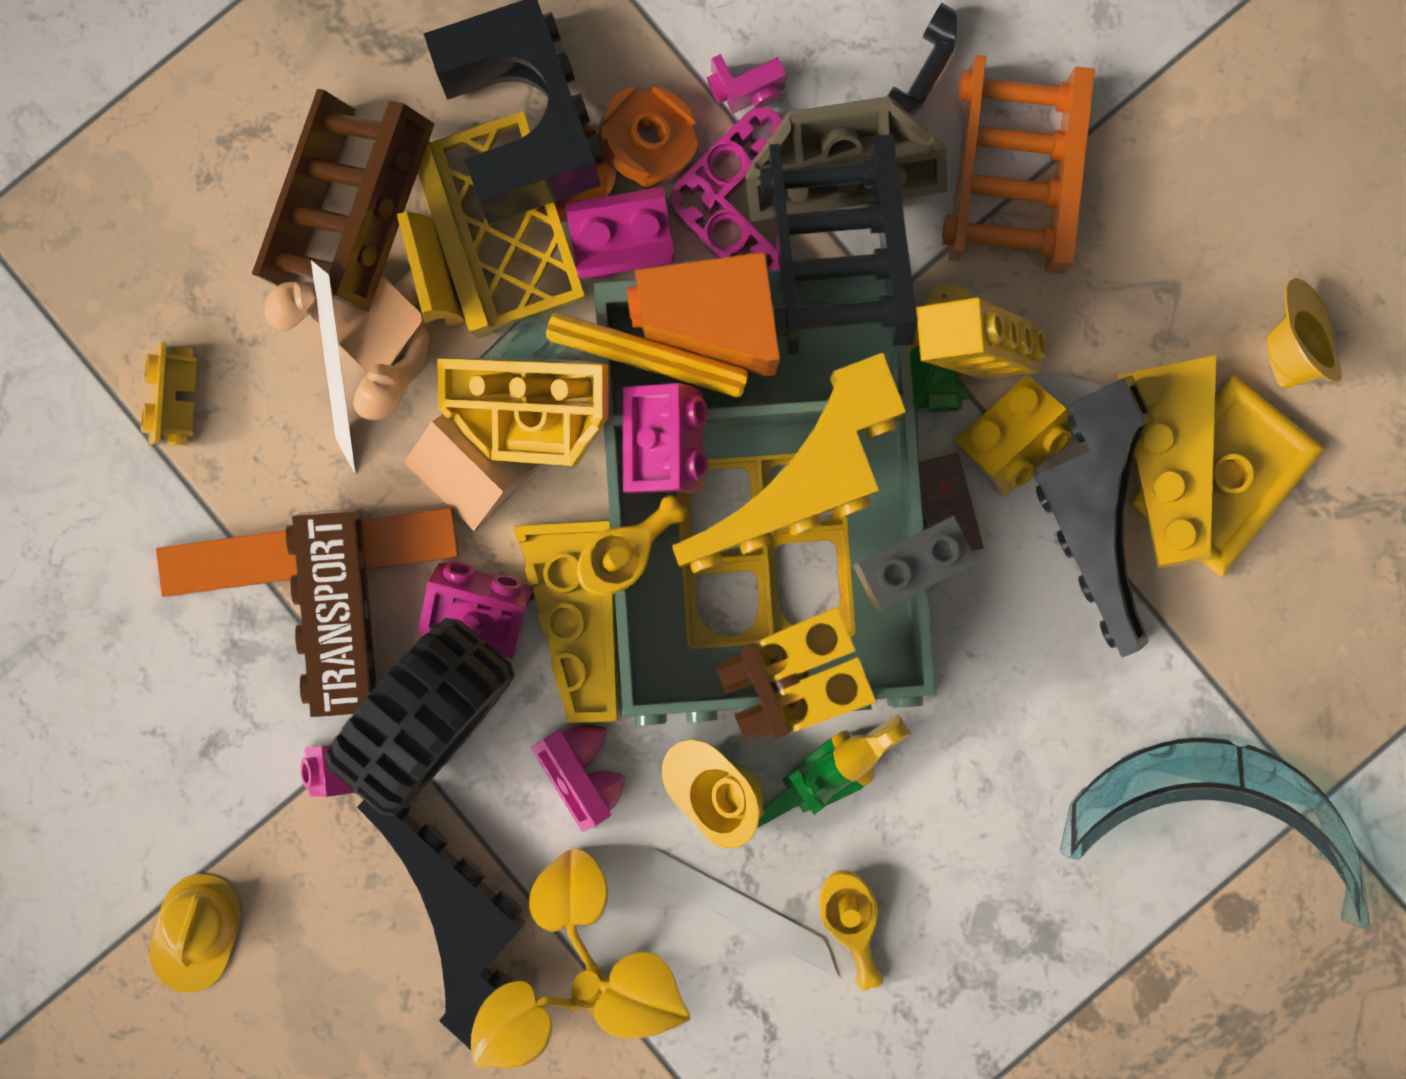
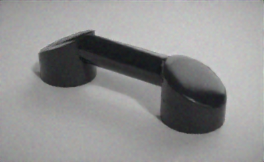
[888,3,957,116]

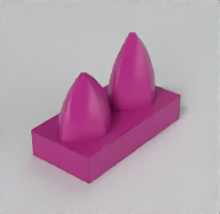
[530,725,625,832]

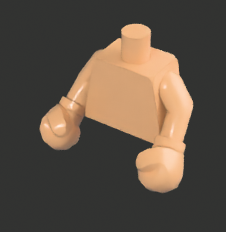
[264,270,431,421]

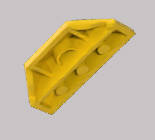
[437,358,608,466]

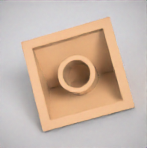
[404,414,541,531]

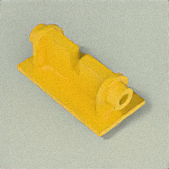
[141,342,198,446]

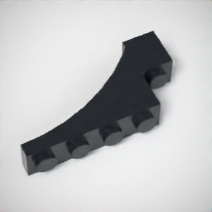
[1036,375,1154,658]
[357,800,526,1050]

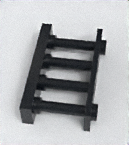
[760,134,918,355]

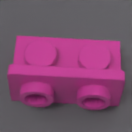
[565,187,675,279]
[623,383,708,493]
[417,562,533,659]

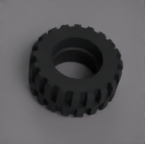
[326,618,515,816]

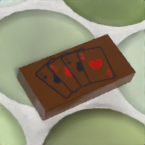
[919,452,984,551]

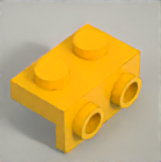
[955,375,1074,496]

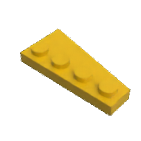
[1116,355,1216,569]
[513,521,621,723]

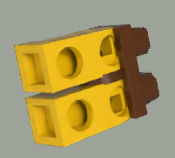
[716,606,876,740]

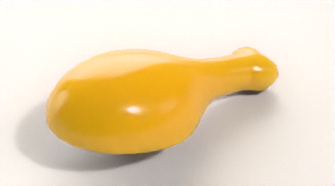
[577,495,688,596]
[819,870,884,991]

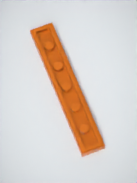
[156,508,459,597]

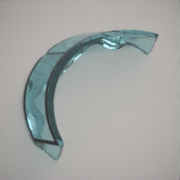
[1060,737,1371,930]

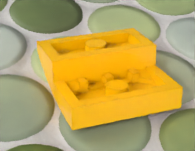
[397,212,465,327]

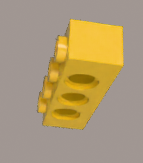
[917,298,1046,380]

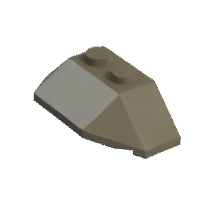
[745,96,947,222]

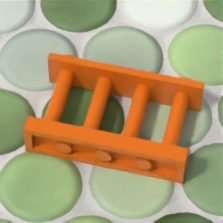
[942,55,1095,274]

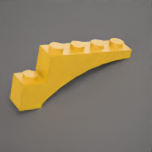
[672,353,906,573]

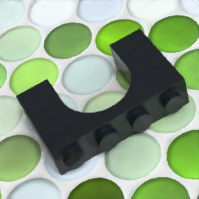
[423,0,605,224]

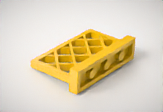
[418,110,587,339]

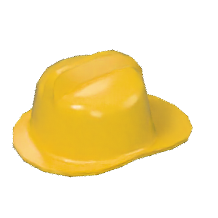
[1266,278,1342,389]
[662,739,764,849]
[149,874,242,993]

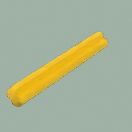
[546,312,748,397]

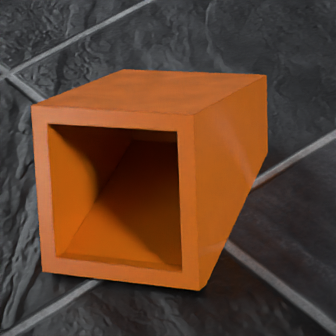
[626,252,780,376]

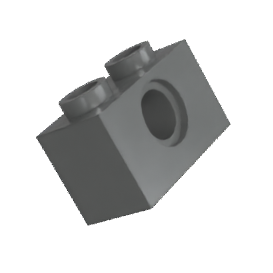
[853,516,978,612]

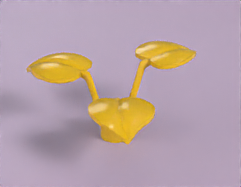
[471,848,690,1069]

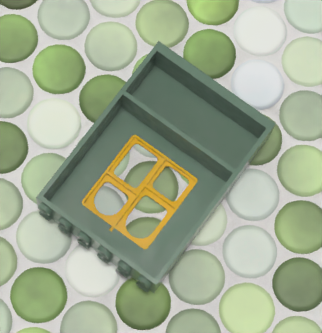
[594,270,936,726]

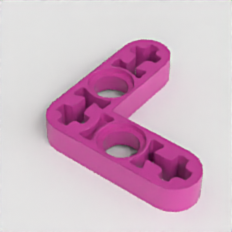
[670,107,782,271]

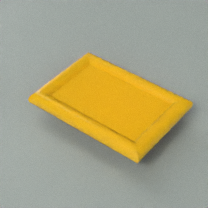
[1129,374,1326,578]

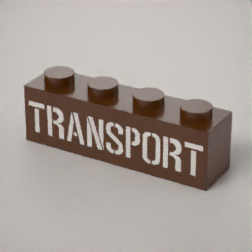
[286,508,377,717]

